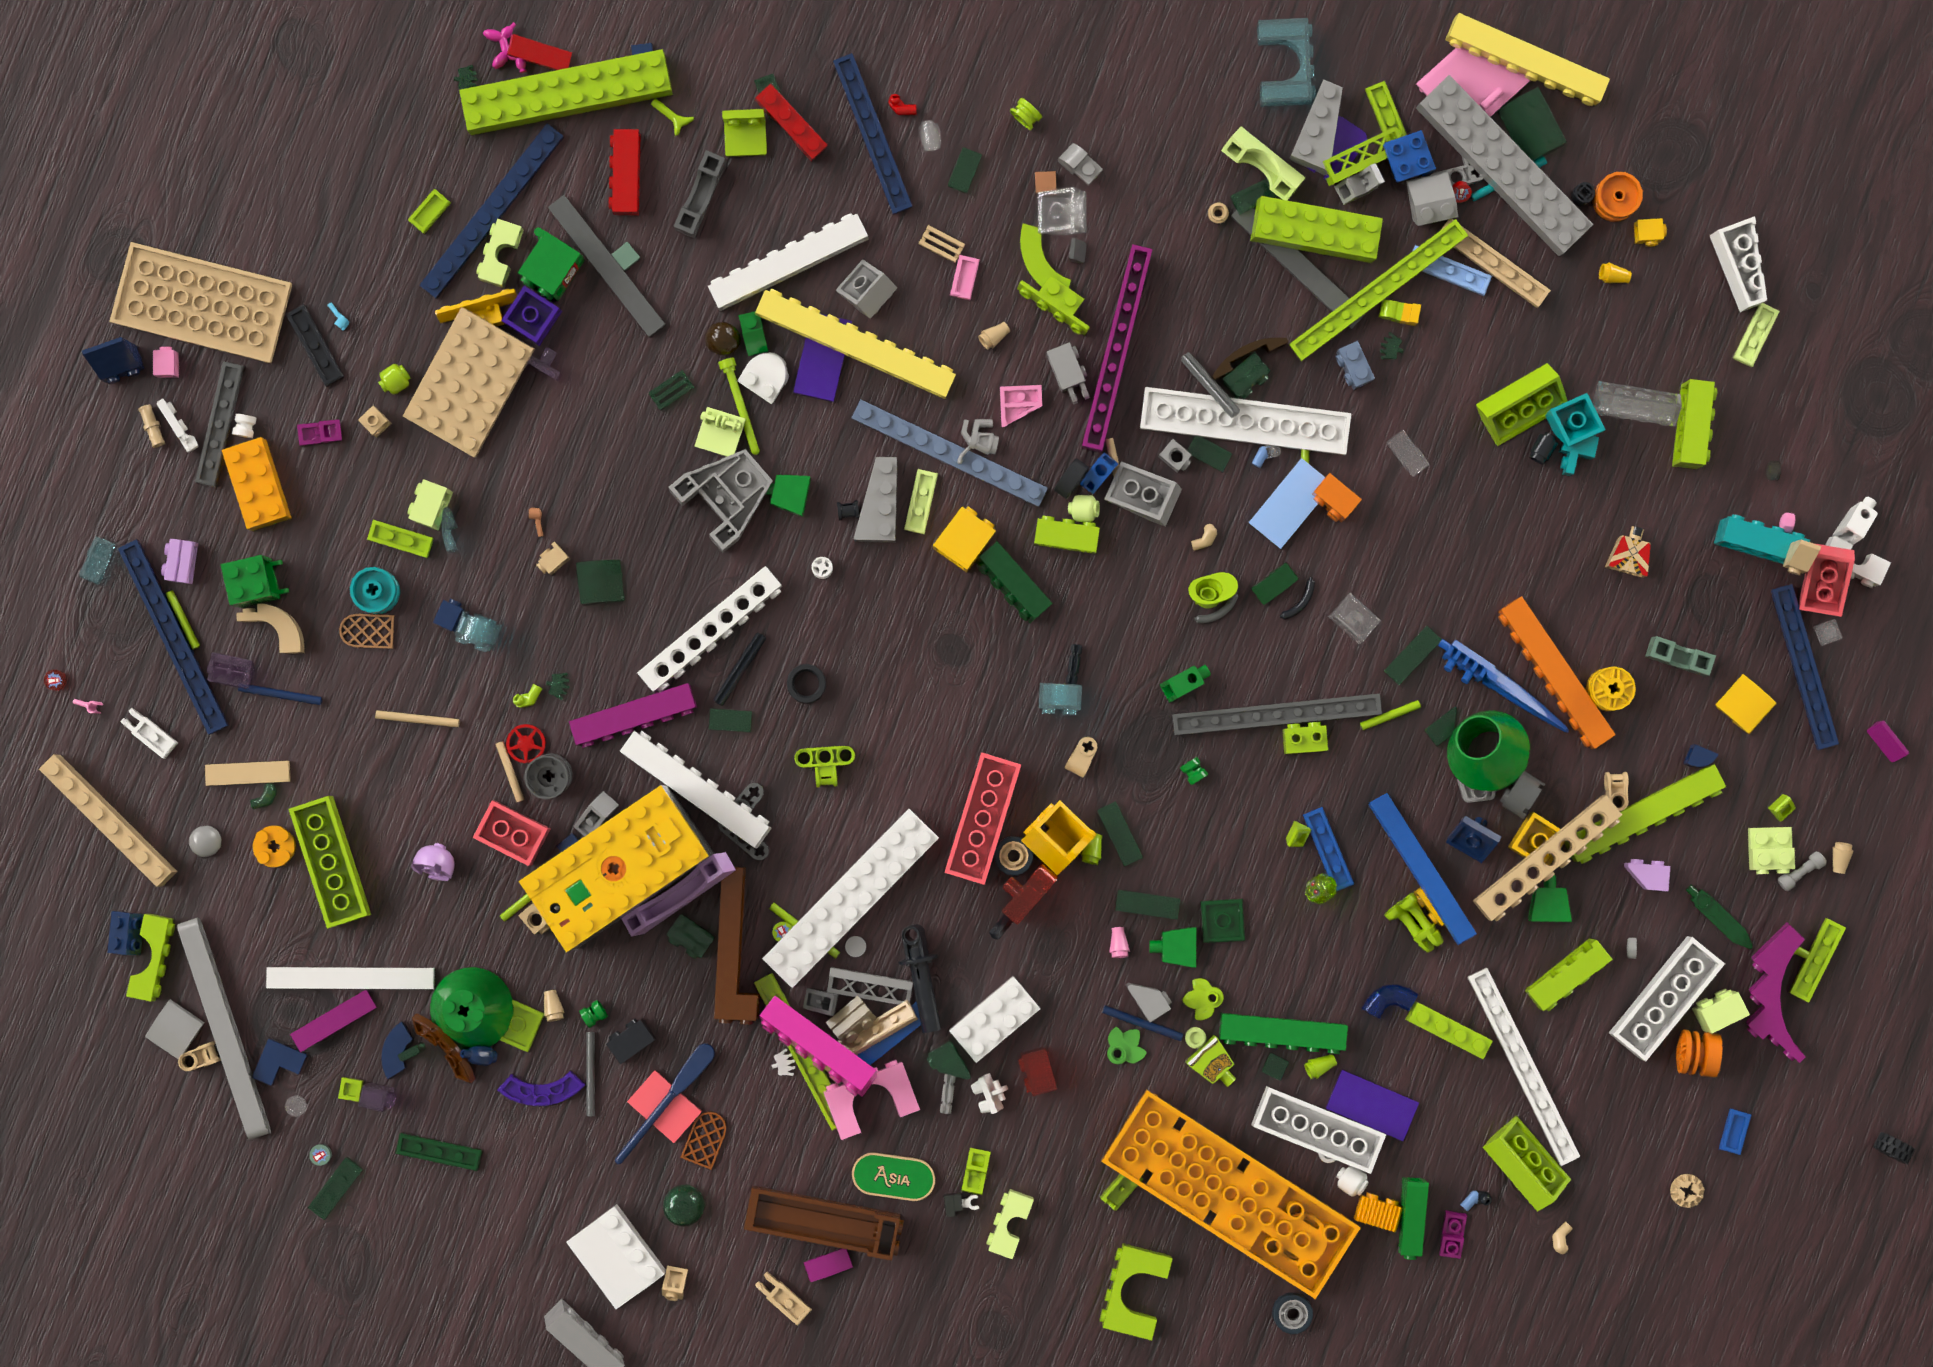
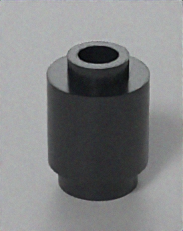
[1529,432,1558,465]

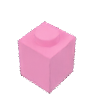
[153,347,179,378]

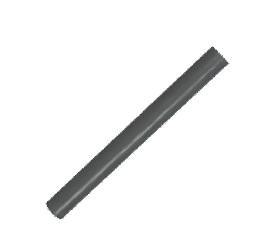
[586,1032,595,1116]

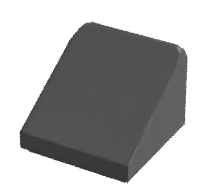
[1069,238,1087,263]

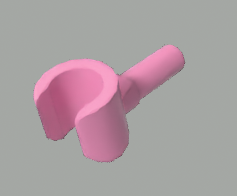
[73,699,103,714]

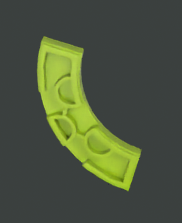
[1020,223,1071,288]

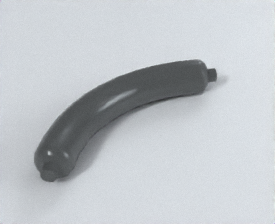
[1194,592,1238,623]

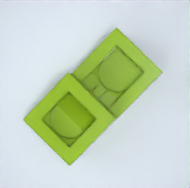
[961,1148,990,1195]

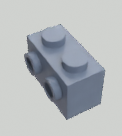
[1336,341,1375,390]

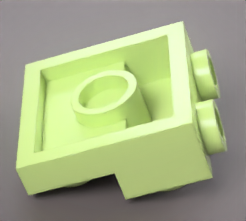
[1748,827,1795,874]

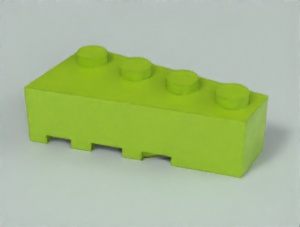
[1524,938,1613,1011]

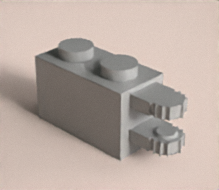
[1046,342,1090,404]

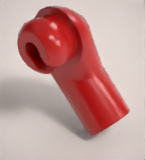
[888,94,916,115]

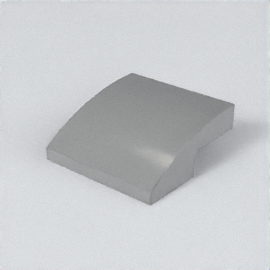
[145,999,205,1060]

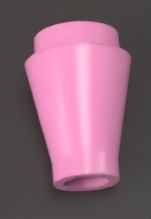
[1109,927,1130,958]

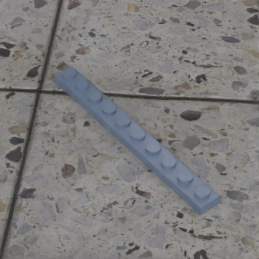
[852,399,1048,507]

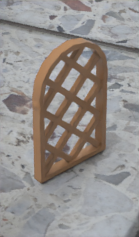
[339,613,394,649]

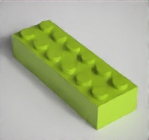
[1250,196,1383,263]
[289,796,371,929]

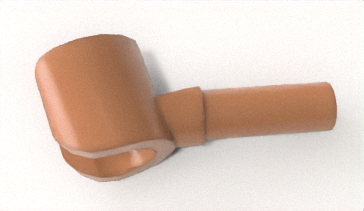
[529,508,543,537]

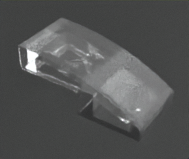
[1386,430,1430,477]

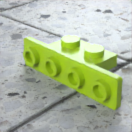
[1017,276,1090,336]

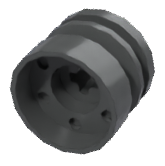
[524,753,573,799]

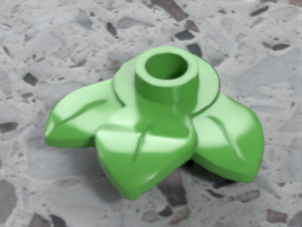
[1107,1027,1147,1064]

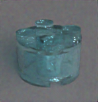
[454,611,502,652]

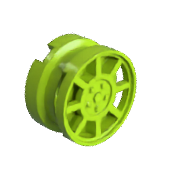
[1010,98,1042,130]

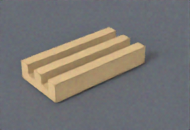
[919,225,965,263]

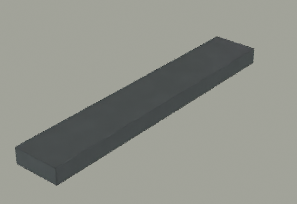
[195,361,244,487]

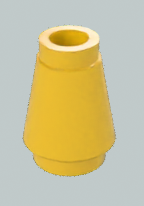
[1599,262,1632,283]

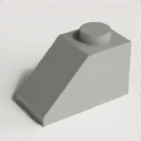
[574,791,619,836]

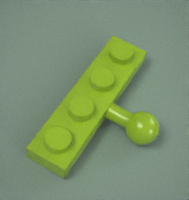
[1788,918,1846,1002]

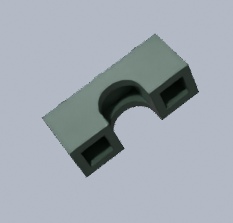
[1645,636,1716,677]

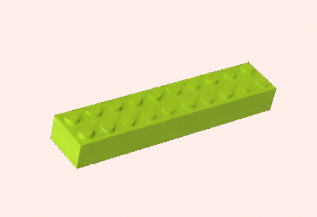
[459,49,673,135]

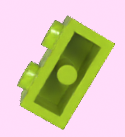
[1282,722,1328,754]

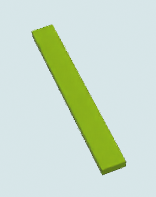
[754,973,836,1131]

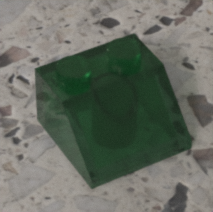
[576,559,625,606]
[927,1039,971,1080]

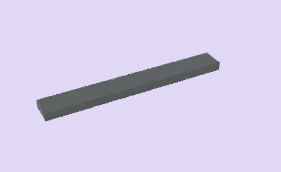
[548,195,666,338]
[1231,201,1365,330]

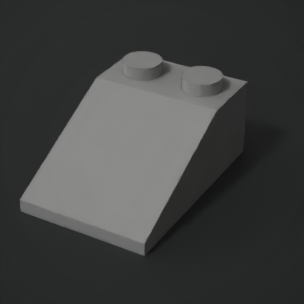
[1105,462,1182,527]

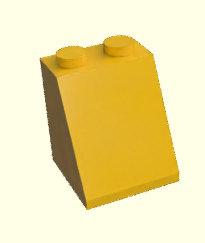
[933,507,996,572]

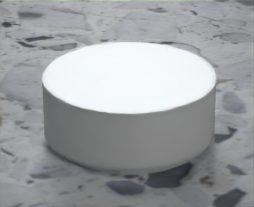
[845,936,866,957]
[1627,938,1637,959]

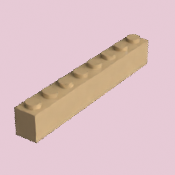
[39,754,178,887]

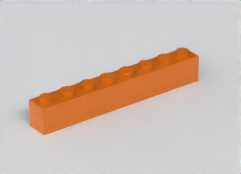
[1498,596,1616,749]

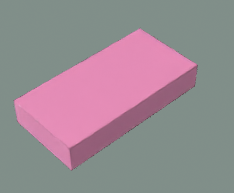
[950,255,980,300]

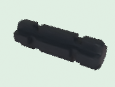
[1066,644,1082,685]

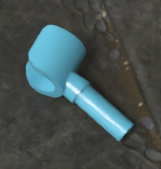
[328,303,349,331]

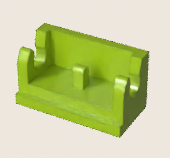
[1100,1174,1143,1211]

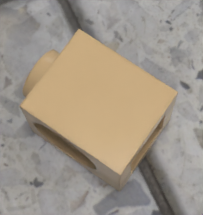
[358,406,392,438]
[518,903,550,935]

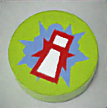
[772,921,792,942]

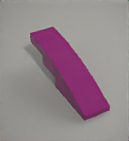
[290,990,377,1053]

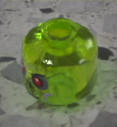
[1305,873,1337,904]

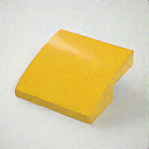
[1716,674,1777,734]

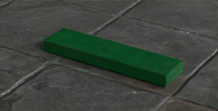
[395,1133,482,1171]

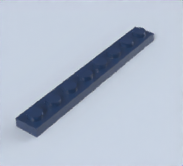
[833,54,912,215]
[1771,584,1839,750]

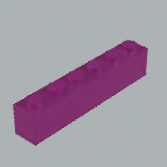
[569,683,697,748]

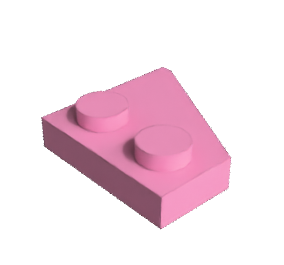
[1000,385,1042,427]

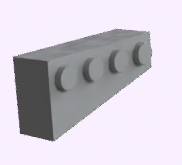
[1289,79,1343,175]

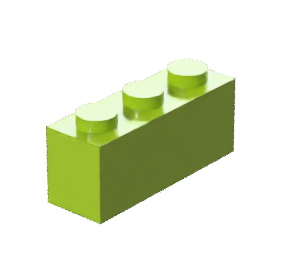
[1034,516,1100,554]

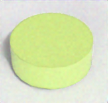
[1185,1027,1206,1048]

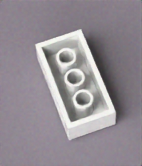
[949,976,1040,1063]

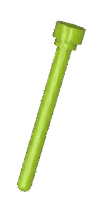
[718,357,759,455]

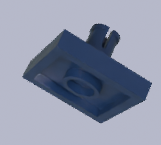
[1446,816,1501,863]

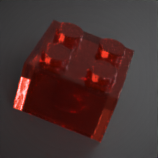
[1018,1046,1057,1096]

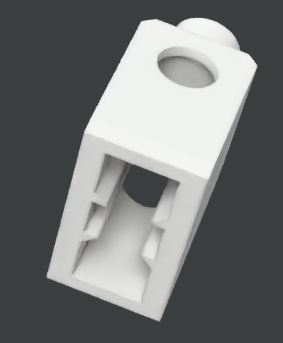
[1832,497,1878,544]

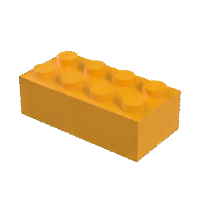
[222,437,291,531]

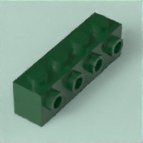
[975,542,1053,623]

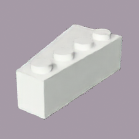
[1710,217,1767,312]

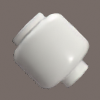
[1336,1166,1369,1197]

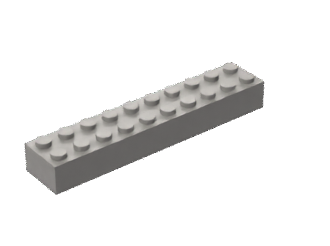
[1416,75,1593,256]

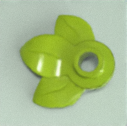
[1182,978,1224,1020]

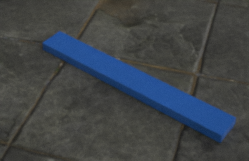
[1368,793,1477,945]

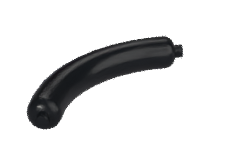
[1279,577,1315,620]

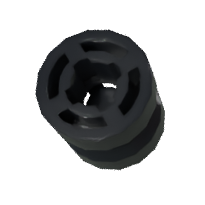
[1571,182,1595,206]

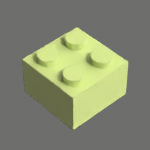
[407,479,453,531]
[1692,989,1750,1033]

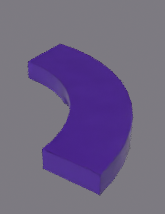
[497,1071,586,1106]

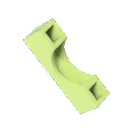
[1221,127,1305,200]

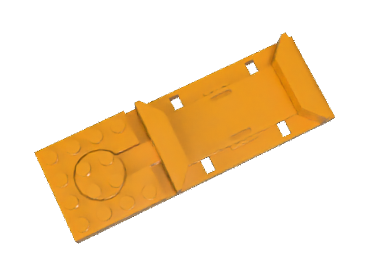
[1101,1090,1360,1299]

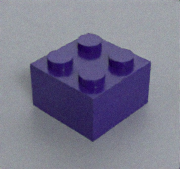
[502,286,562,346]

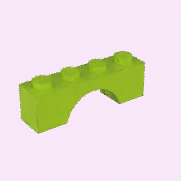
[126,914,175,1002]
[1405,1001,1493,1059]

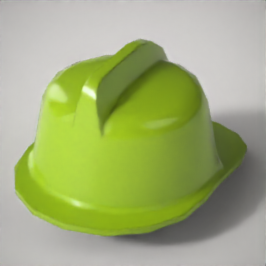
[1188,572,1238,609]

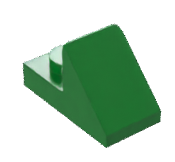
[739,311,768,356]

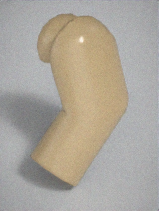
[1191,524,1217,551]
[1552,1222,1573,1254]

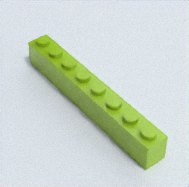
[1564,764,1726,864]

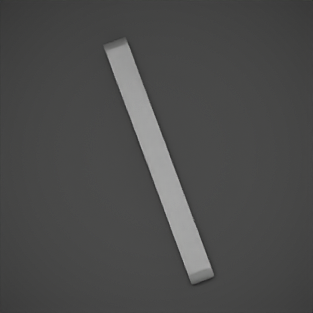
[177,917,271,1140]

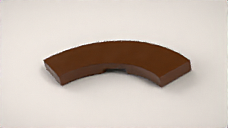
[412,1013,476,1083]

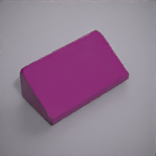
[1867,721,1909,762]

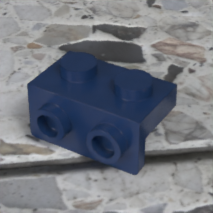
[107,911,144,955]

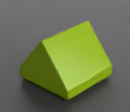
[1768,794,1796,822]
[1286,821,1311,847]

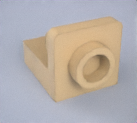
[662,1266,688,1301]

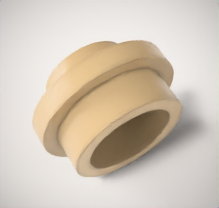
[1208,203,1229,224]

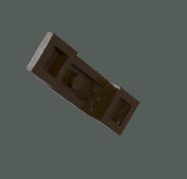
[1212,337,1288,381]

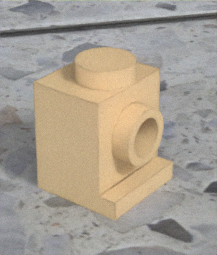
[536,542,570,575]

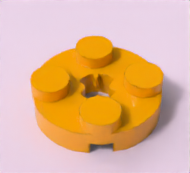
[253,826,296,867]

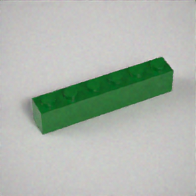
[1219,1013,1348,1054]

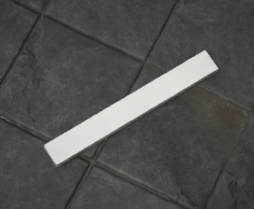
[266,967,435,989]

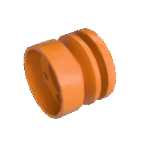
[1676,1030,1722,1078]

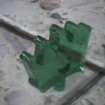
[454,65,478,90]
[1380,332,1404,360]
[546,673,570,700]

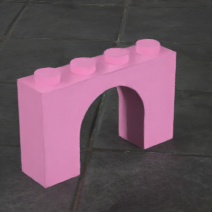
[823,1060,920,1140]

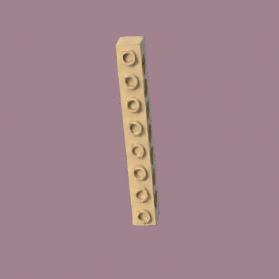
[1473,795,1622,921]

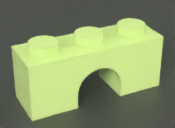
[476,219,524,288]
[986,1189,1034,1259]

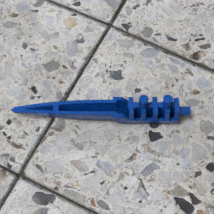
[1438,639,1569,733]

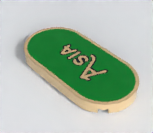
[852,1152,935,1201]

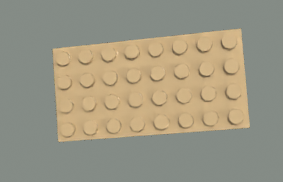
[109,242,292,364]

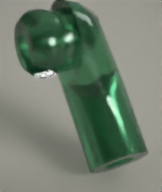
[250,783,277,810]

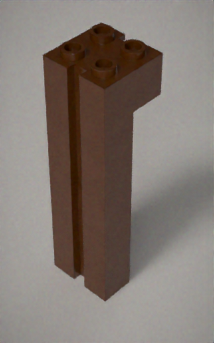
[714,867,760,1025]
[744,1186,904,1261]

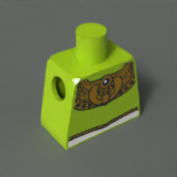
[1185,1035,1236,1087]

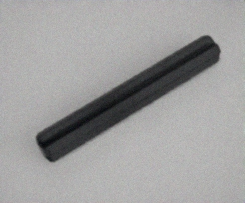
[714,633,766,706]

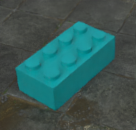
[1714,514,1810,564]

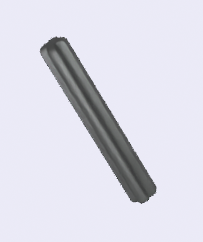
[1181,352,1240,418]

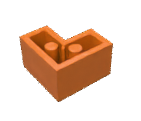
[1312,473,1362,522]

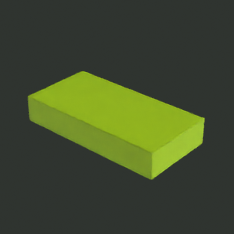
[408,189,451,234]

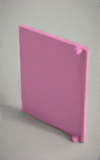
[1416,47,1529,117]

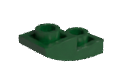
[1251,562,1299,605]

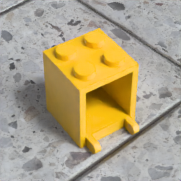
[1021,800,1096,875]

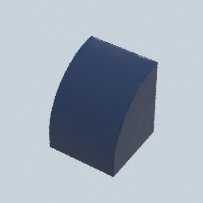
[1683,744,1718,767]

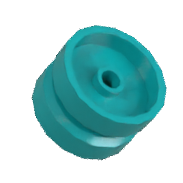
[350,567,400,614]

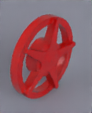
[506,724,546,763]

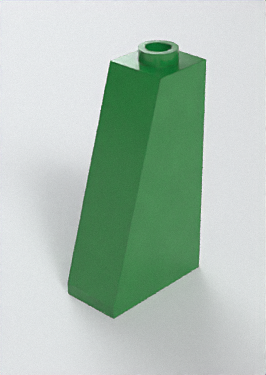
[1398,1177,1429,1260]

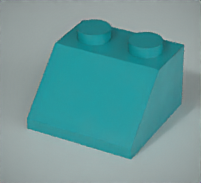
[1545,393,1606,447]

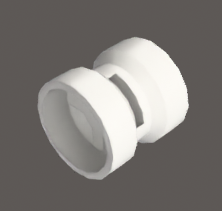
[232,414,257,438]

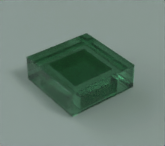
[1261,1053,1289,1081]

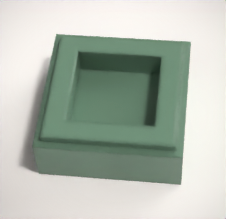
[611,242,641,271]

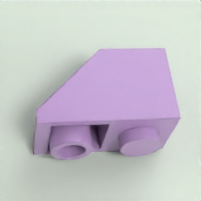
[1624,859,1670,891]

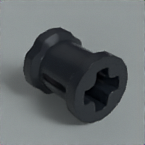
[837,500,859,521]

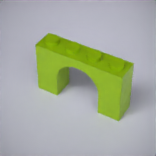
[1099,1243,1172,1340]

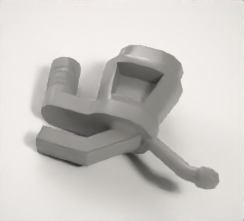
[957,419,999,464]

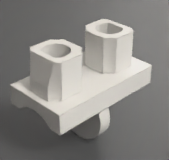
[971,1073,1008,1114]

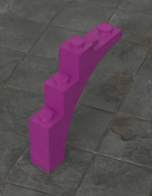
[1746,922,1805,1063]

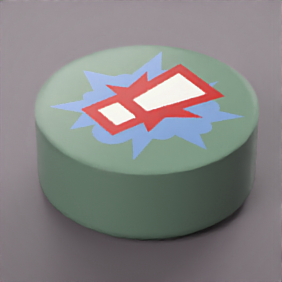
[310,1144,332,1166]

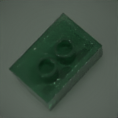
[1498,87,1567,161]

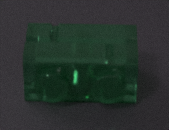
[1222,352,1271,399]
[666,914,716,959]

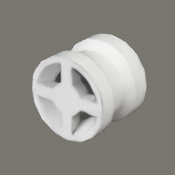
[812,557,833,579]

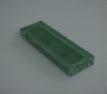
[1384,626,1442,685]
[1097,801,1143,867]
[308,1157,363,1220]

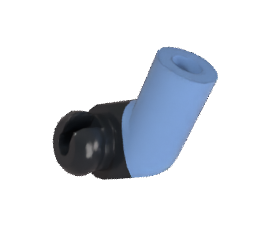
[1460,1191,1492,1211]

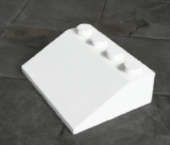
[566,1204,666,1309]

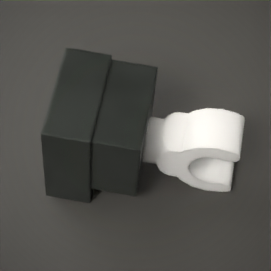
[943,1193,979,1217]

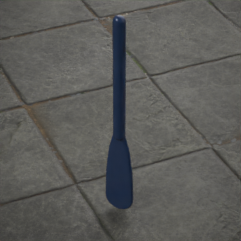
[615,1044,715,1164]

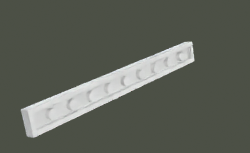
[1468,968,1580,1166]

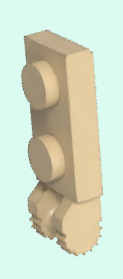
[755,1272,812,1326]

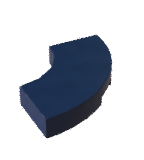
[382,1021,413,1079]

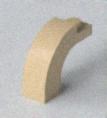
[237,604,305,654]

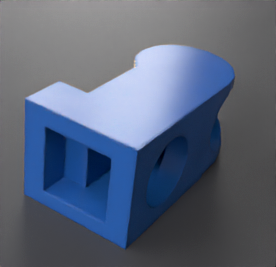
[1080,452,1119,494]

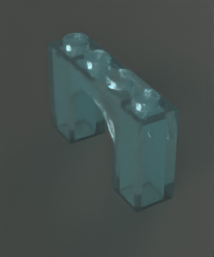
[1257,18,1315,107]

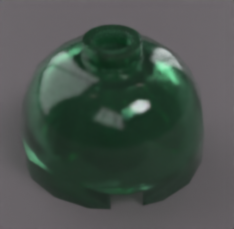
[663,1184,705,1227]

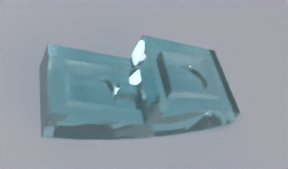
[442,507,458,553]
[78,536,115,585]

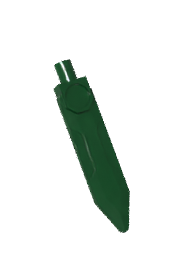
[1686,884,1753,949]

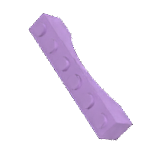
[621,852,736,937]

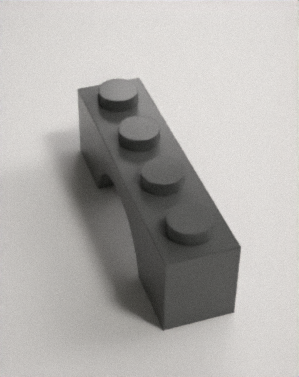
[674,150,727,239]

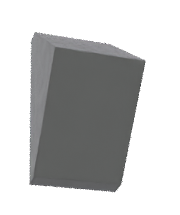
[803,988,839,1016]

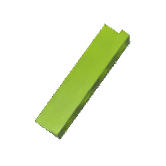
[1323,126,1401,186]

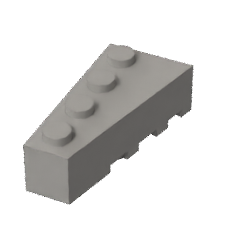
[853,457,897,543]
[544,1298,625,1367]

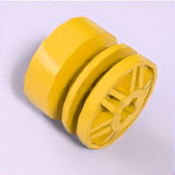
[1585,667,1636,712]

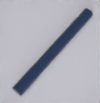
[238,683,322,705]
[1102,1005,1183,1041]

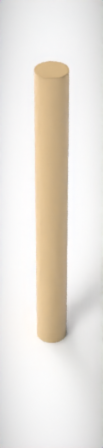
[375,710,460,727]

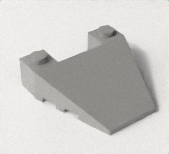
[668,449,773,553]

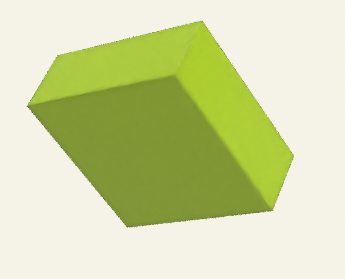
[338,1077,364,1102]

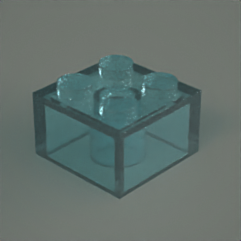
[1038,683,1082,715]

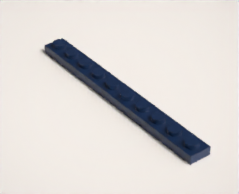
[419,123,564,299]
[118,539,229,735]

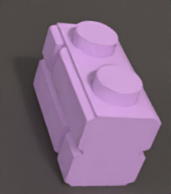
[161,539,198,584]

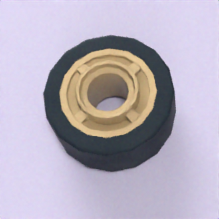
[994,836,1034,876]

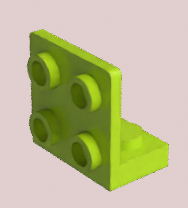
[722,109,767,157]

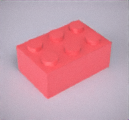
[1799,543,1855,617]
[473,800,551,866]

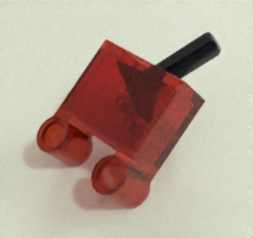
[989,862,1059,940]

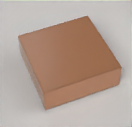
[1035,171,1057,194]

